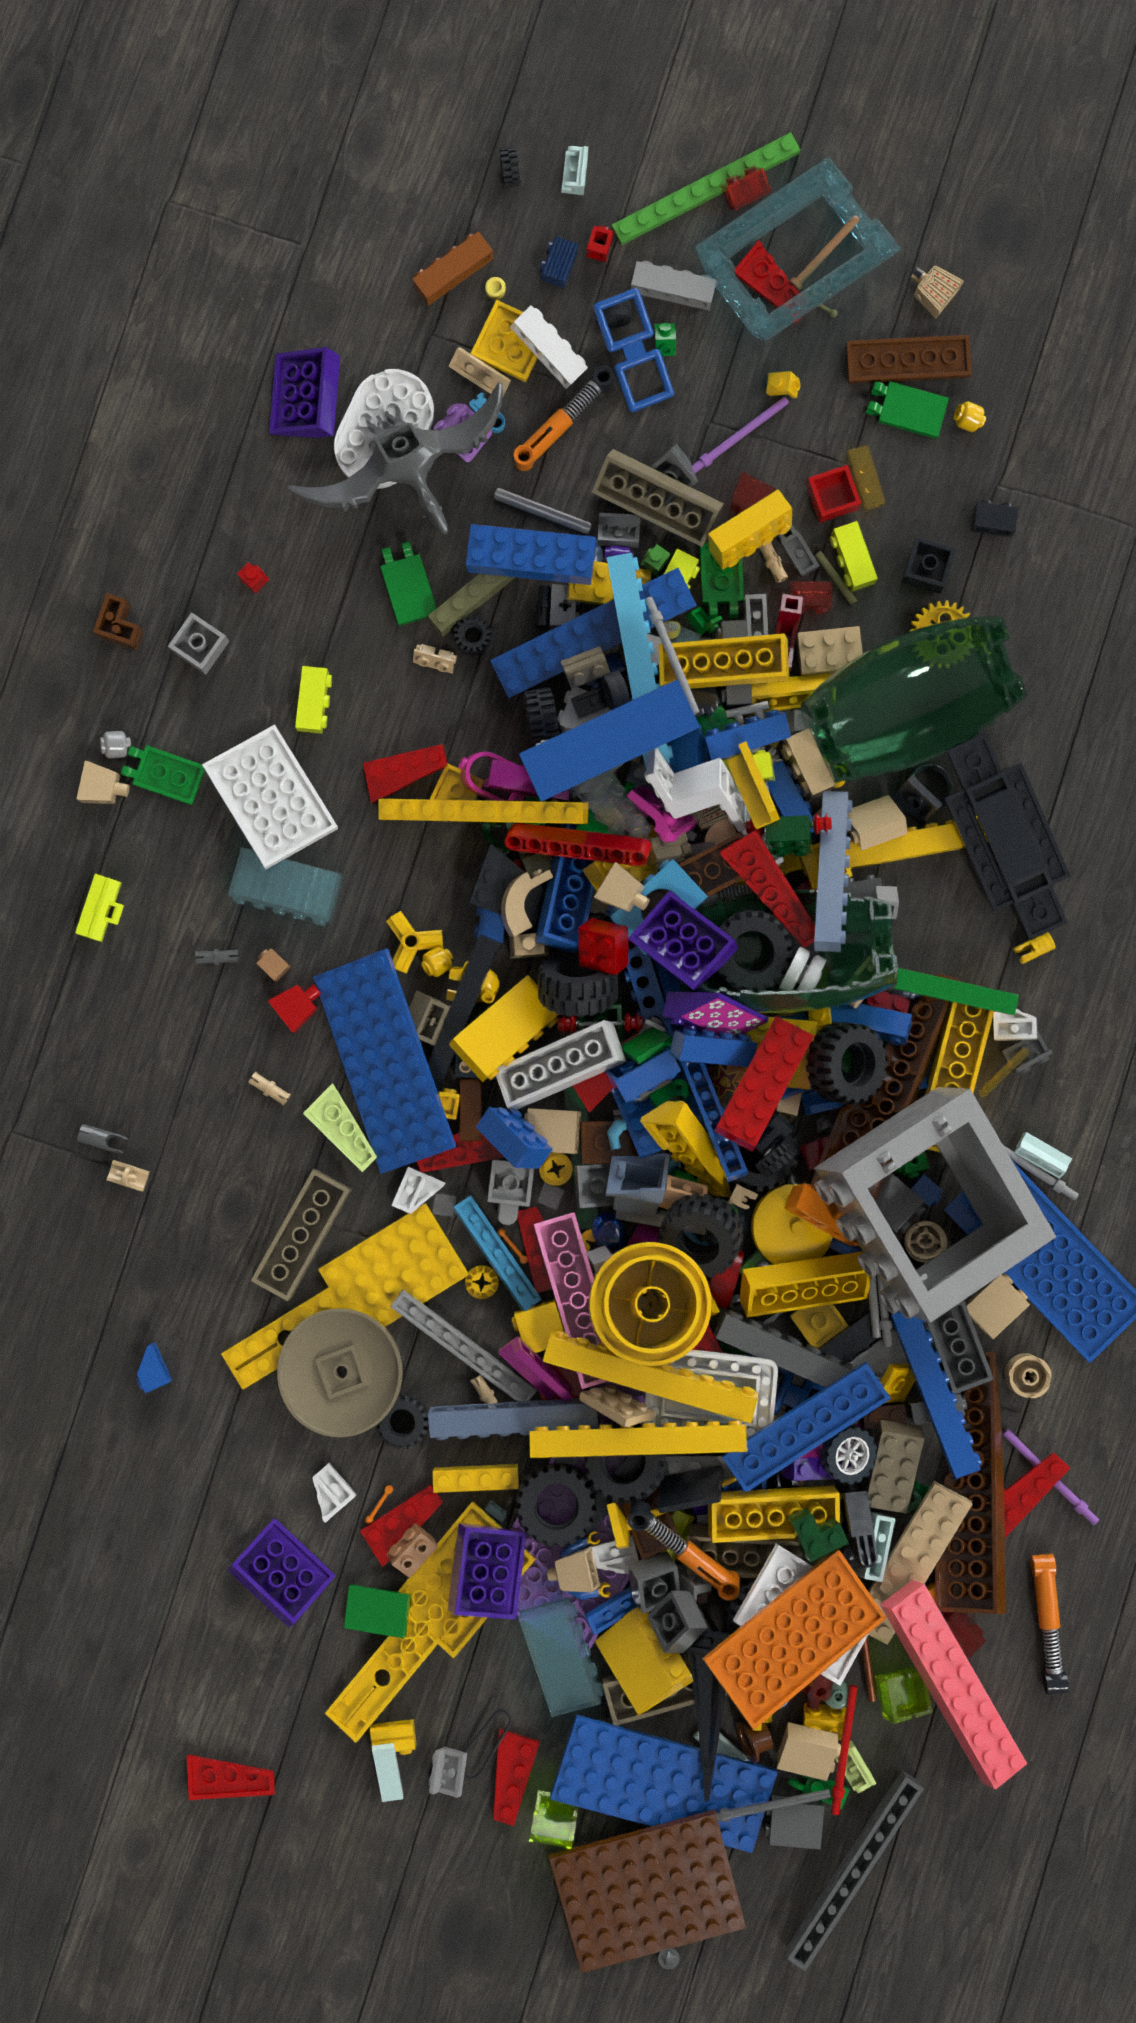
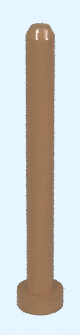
[789,215,859,291]

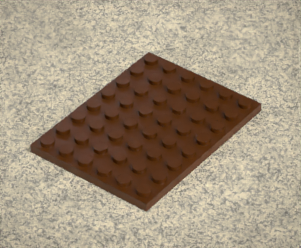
[549,1809,746,1973]

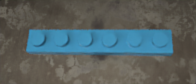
[453,1195,542,1311]

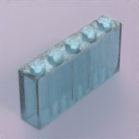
[228,847,344,926]
[519,1597,604,1717]

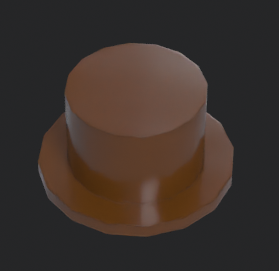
[736,1721,773,1764]

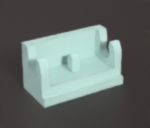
[561,146,588,195]

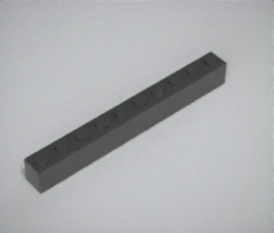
[785,1770,924,1971]

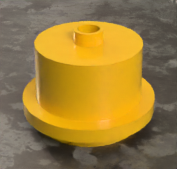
[589,1242,711,1366]

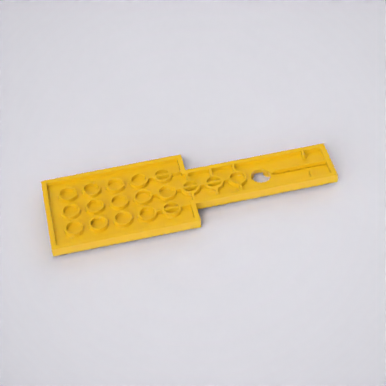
[221,1203,469,1389]
[325,1501,537,1743]

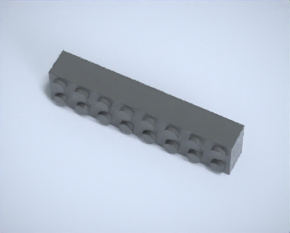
[713,1310,884,1387]

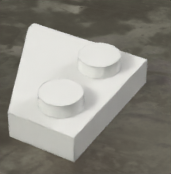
[993,1009,1037,1041]
[392,1167,445,1214]
[312,1463,357,1522]
[592,1535,639,1574]

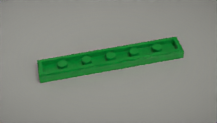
[889,967,1019,1016]

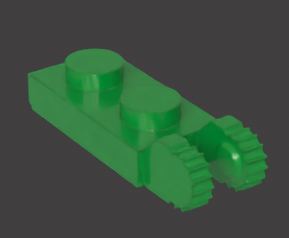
[788,1774,850,1809]

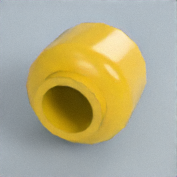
[953,401,986,432]
[421,946,453,977]

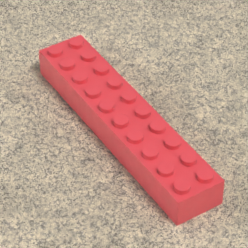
[880,1580,1027,1790]

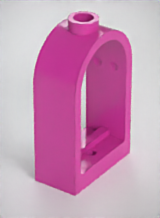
[458,752,525,801]

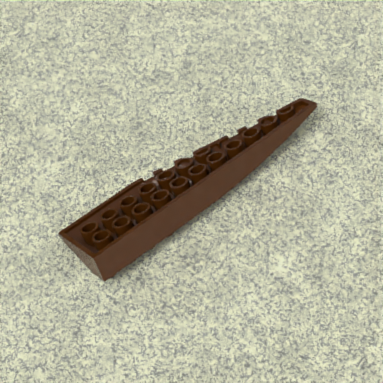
[810,973,958,1202]
[935,1352,1006,1614]

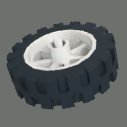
[820,1425,877,1484]

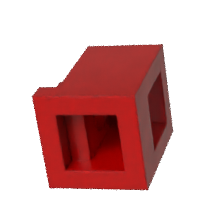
[587,226,613,262]
[237,562,269,594]

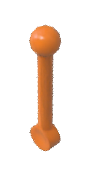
[497,1228,528,1264]
[365,1485,393,1524]

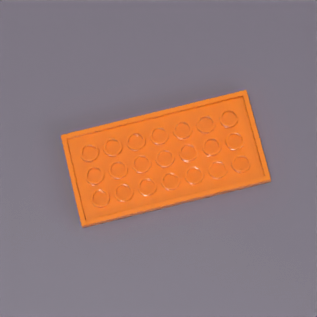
[702,1549,886,1730]

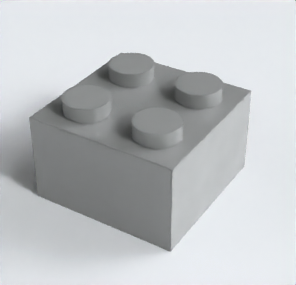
[168,612,229,675]

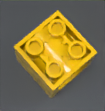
[512,1299,565,1353]

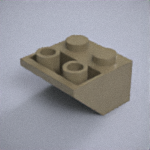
[409,990,451,1045]

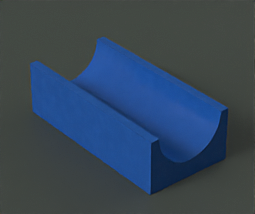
[519,679,700,801]

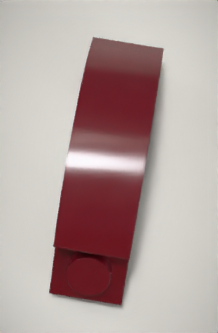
[774,594,803,672]

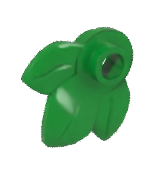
[696,705,737,735]

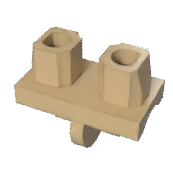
[107,1160,150,1192]

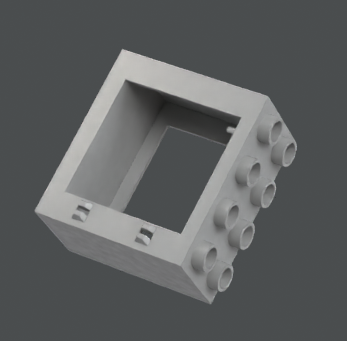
[814,1087,1056,1323]

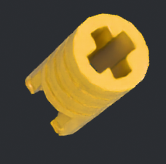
[1013,932,1056,964]

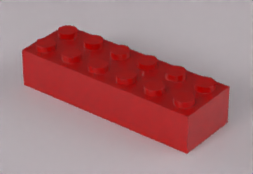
[714,1016,814,1152]

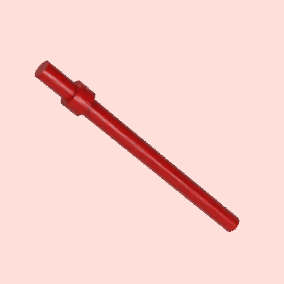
[831,1685,858,1815]

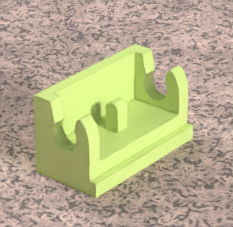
[835,1740,876,1793]

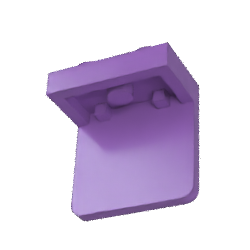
[434,403,492,462]

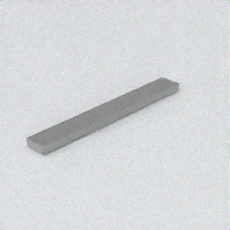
[390,1289,537,1402]

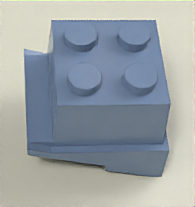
[606,1153,670,1217]

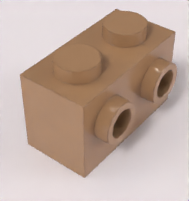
[386,1523,438,1578]

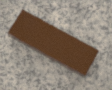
[460,1079,482,1142]

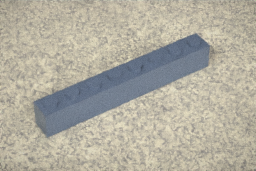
[814,791,852,952]
[428,1398,600,1440]

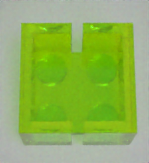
[875,1666,933,1724]
[529,1790,578,1849]

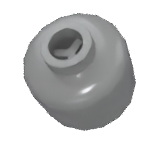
[100,731,131,758]

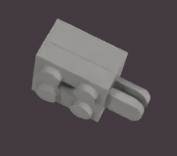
[488,1160,534,1225]

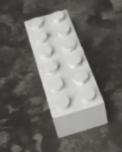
[496,1020,627,1110]

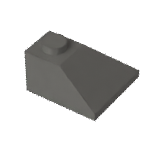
[650,444,698,487]

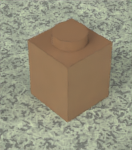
[257,949,291,982]

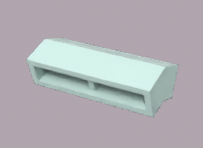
[1014,1132,1072,1179]

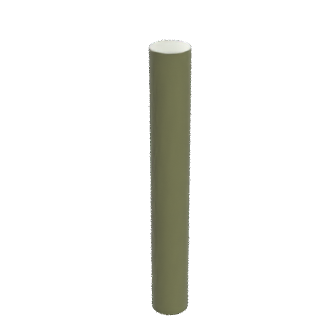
[815,551,858,605]

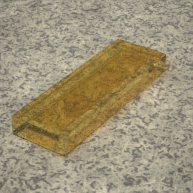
[847,445,885,511]
[979,1047,1030,1098]

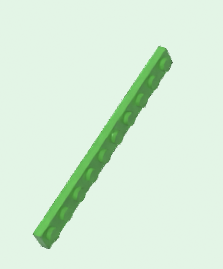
[612,133,800,245]

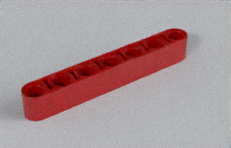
[505,823,652,866]

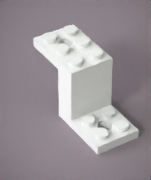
[644,748,747,832]

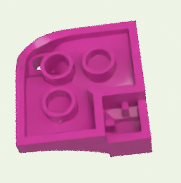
[627,785,699,843]

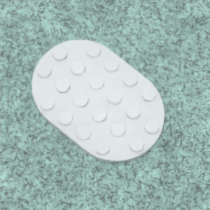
[334,369,434,489]

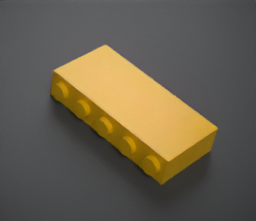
[449,975,559,1082]

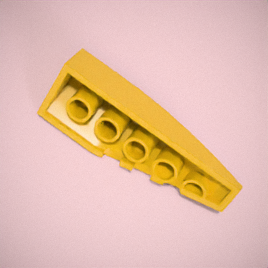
[640,1101,732,1198]

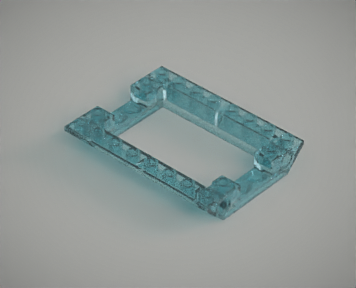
[694,157,901,342]

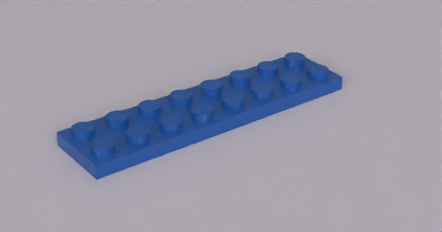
[722,1361,891,1492]

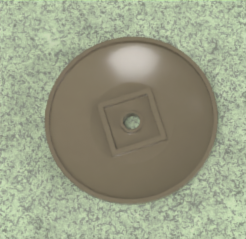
[277,1308,403,1437]

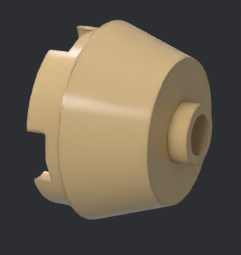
[904,1221,947,1263]

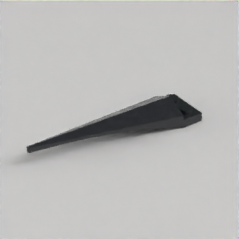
[687,1630,731,1803]

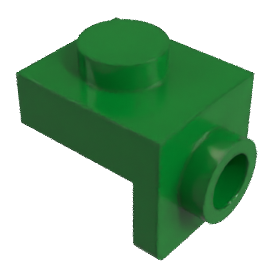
[654,323,676,356]
[685,607,723,636]

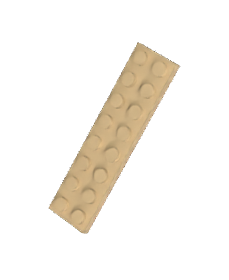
[868,1481,972,1645]

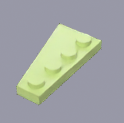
[303,1083,377,1172]

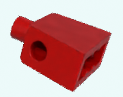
[268,984,321,1033]

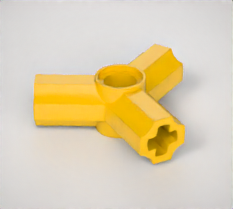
[386,911,443,974]

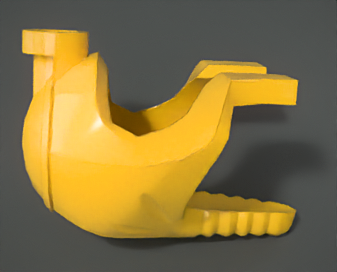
[446,961,500,1003]

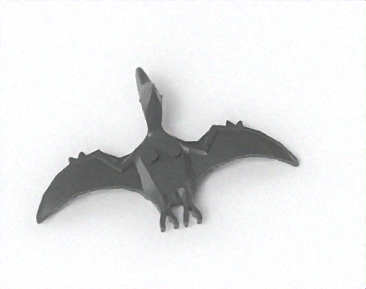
[288,382,503,535]

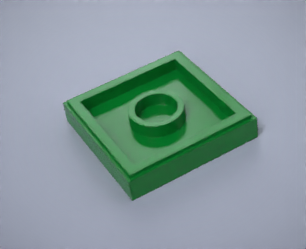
[622,1027,673,1064]

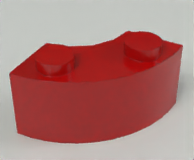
[707,1251,744,1309]

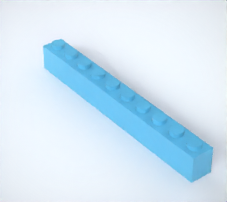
[607,553,673,768]

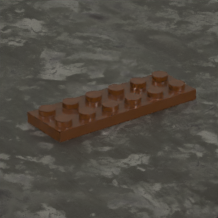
[846,335,972,384]

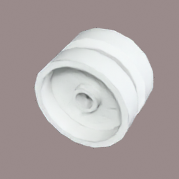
[779,947,827,1001]

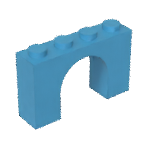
[610,859,708,955]

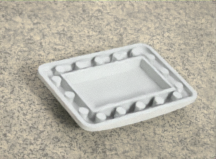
[644,1350,778,1438]

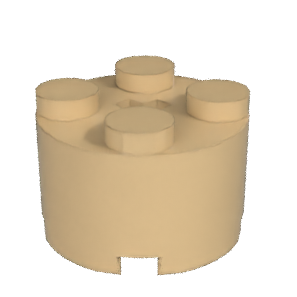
[1004,1353,1051,1398]

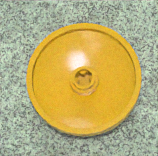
[751,1184,833,1265]

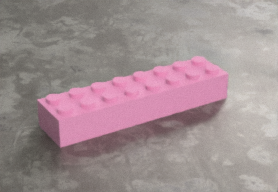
[533,1212,607,1389]

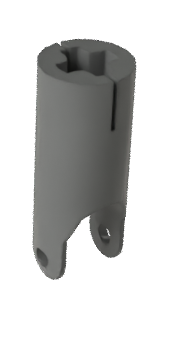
[77,1124,128,1154]

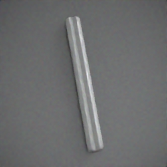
[494,488,591,534]

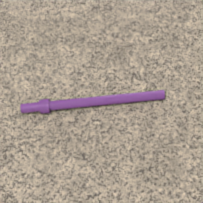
[692,397,789,473]
[1002,1429,1099,1525]

